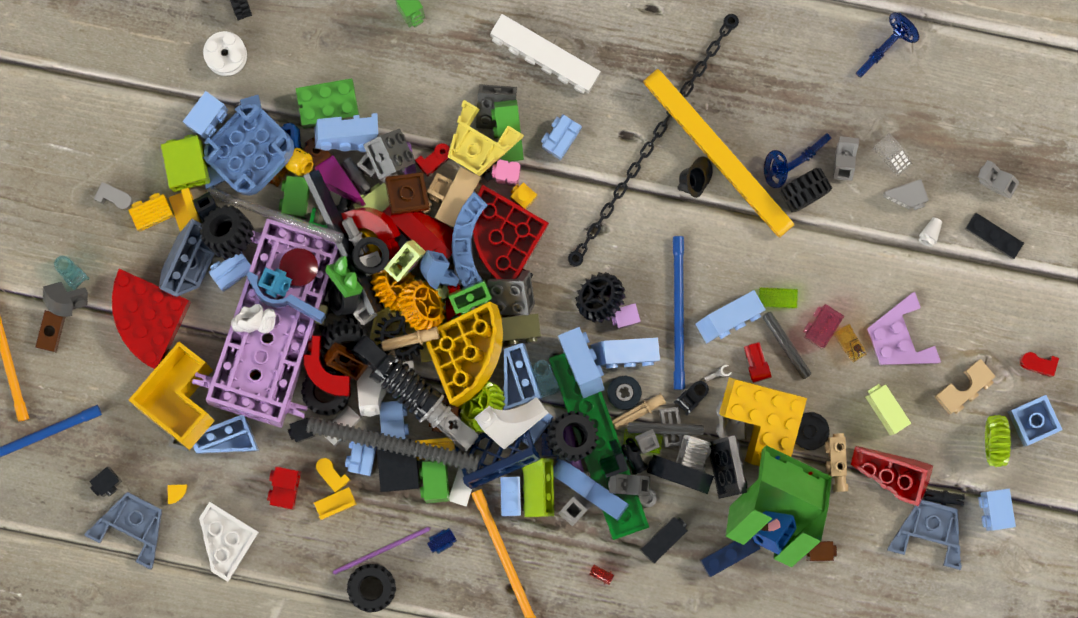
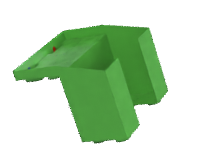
[726,445,832,567]

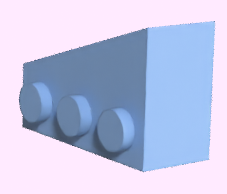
[314,113,378,152]
[695,290,766,344]
[558,327,604,399]
[591,338,660,369]
[504,343,542,410]
[193,415,259,454]

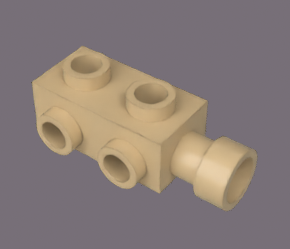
[825,433,848,492]

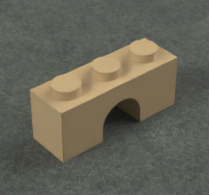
[934,359,996,414]

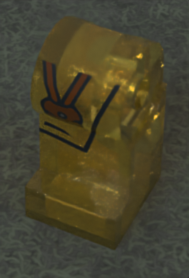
[833,324,867,363]

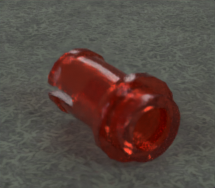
[589,564,614,585]

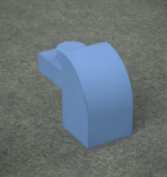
[420,250,459,289]

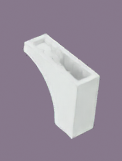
[357,361,415,417]
[475,397,549,449]

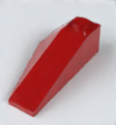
[383,206,453,259]
[850,446,934,506]

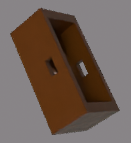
[35,310,66,353]
[324,342,368,381]

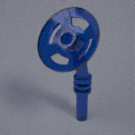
[856,12,920,78]
[764,133,832,188]

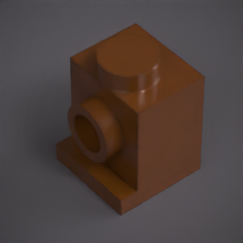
[303,137,332,166]

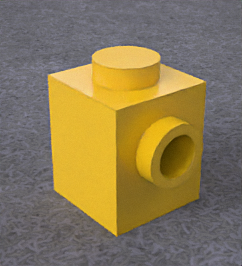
[510,182,538,210]

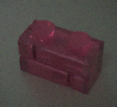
[803,304,844,350]

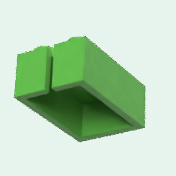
[296,78,359,129]

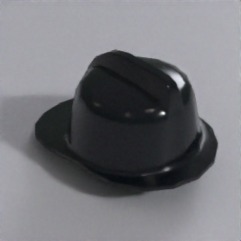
[677,156,713,198]

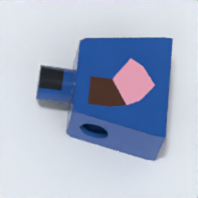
[753,511,797,555]

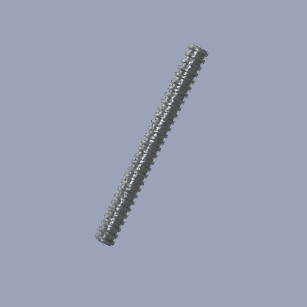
[306,416,479,472]

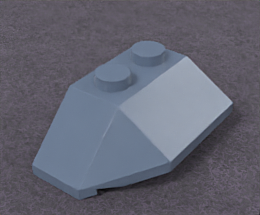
[159,219,215,297]

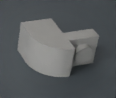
[833,136,859,181]
[978,160,1019,199]
[558,493,592,526]

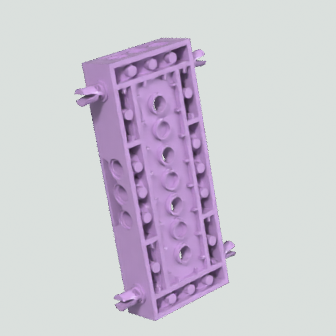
[192,218,340,428]

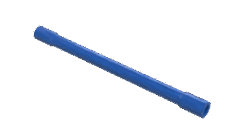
[673,236,685,390]
[0,404,102,457]

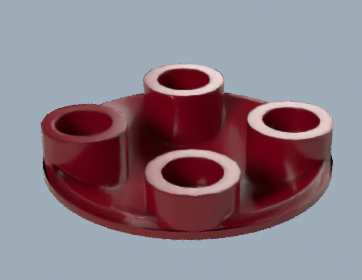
[279,248,318,287]

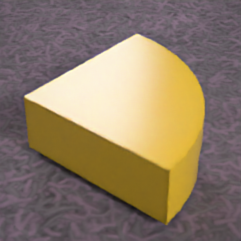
[167,484,188,504]

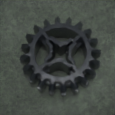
[575,272,626,323]
[374,311,426,363]

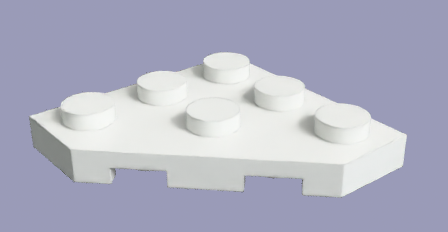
[199,502,259,582]

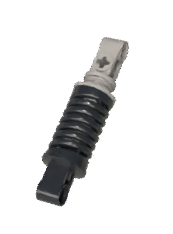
[351,336,479,452]

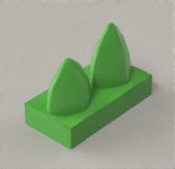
[325,256,363,298]

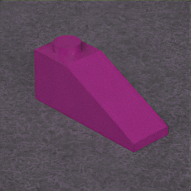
[314,155,366,206]

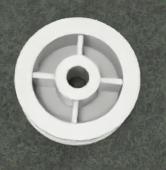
[203,31,247,76]

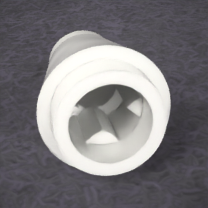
[919,217,943,247]

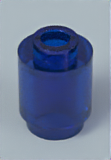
[427,528,457,554]

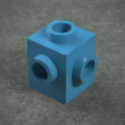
[258,267,292,298]

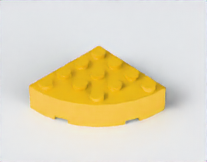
[426,302,503,407]

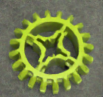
[459,381,506,433]
[985,415,1011,467]

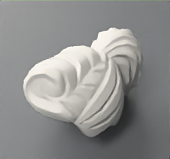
[231,304,276,333]

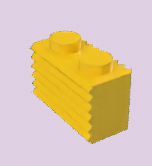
[128,193,174,232]

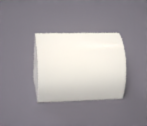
[323,405,362,446]

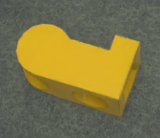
[316,458,351,493]

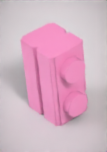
[492,160,520,186]

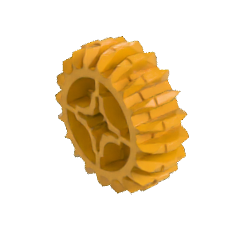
[371,261,415,311]
[398,280,446,331]

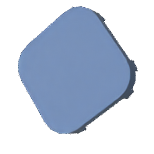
[203,104,294,196]

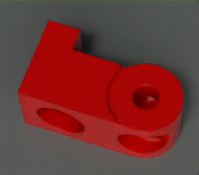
[415,143,450,177]
[1019,352,1059,377]

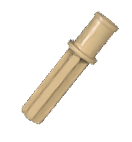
[381,327,439,351]
[612,393,666,430]

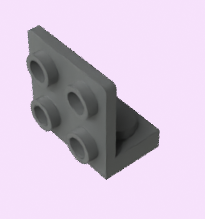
[476,84,517,129]
[363,129,415,179]
[487,270,535,315]

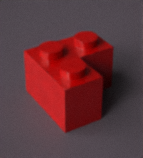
[267,466,301,510]

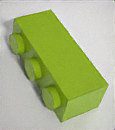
[522,458,554,517]

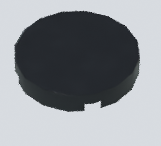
[795,412,830,450]

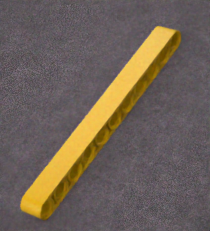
[643,69,794,238]

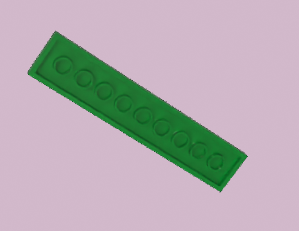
[549,353,649,540]

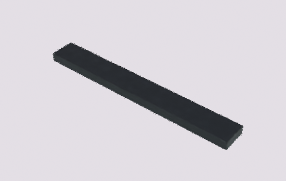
[304,170,385,315]

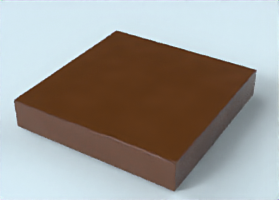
[385,172,430,215]

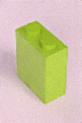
[161,134,210,192]

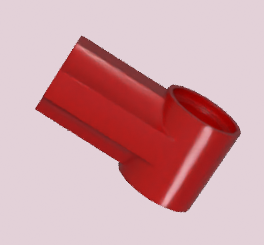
[744,342,772,383]

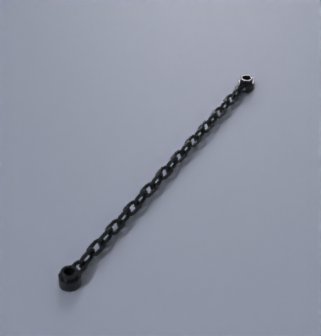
[568,14,739,267]

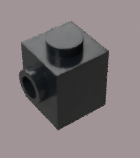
[288,418,316,443]
[90,467,122,497]

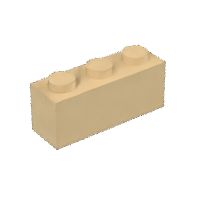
[435,167,483,229]

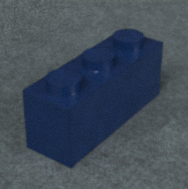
[700,537,761,577]

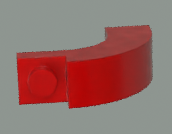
[341,207,401,260]
[303,336,350,397]

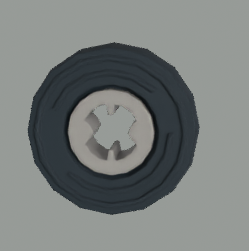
[607,375,642,410]

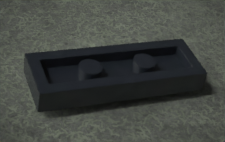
[965,213,1024,260]

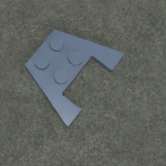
[84,492,162,570]
[887,500,962,570]

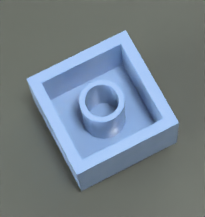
[183,91,228,140]
[1008,395,1062,447]
[978,488,1016,531]

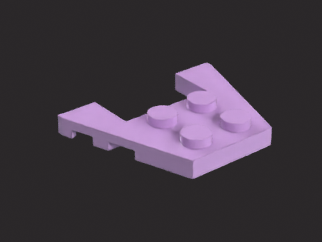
[867,292,941,365]

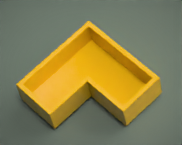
[129,342,215,451]
[719,377,807,466]

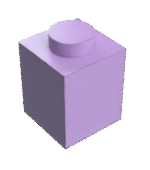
[611,303,641,329]

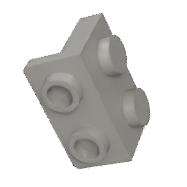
[716,400,746,440]

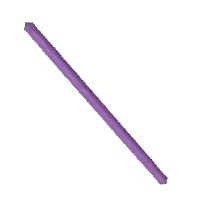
[333,527,430,575]

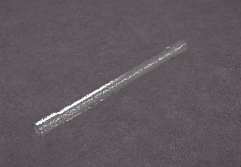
[207,187,343,244]

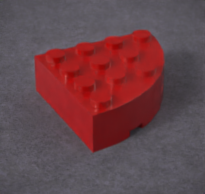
[473,184,549,279]
[112,269,191,369]

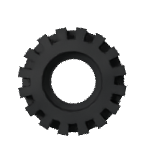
[230,0,252,21]

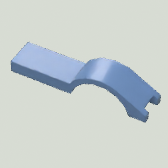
[247,271,326,324]
[553,457,629,520]

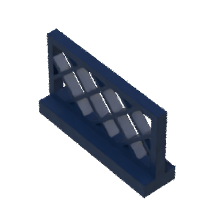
[454,430,540,489]

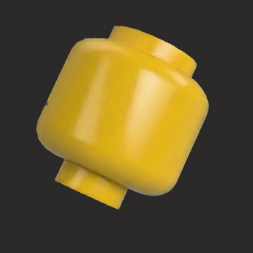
[285,148,314,176]

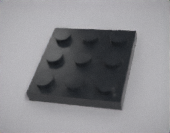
[709,435,748,499]

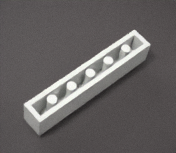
[490,14,601,94]

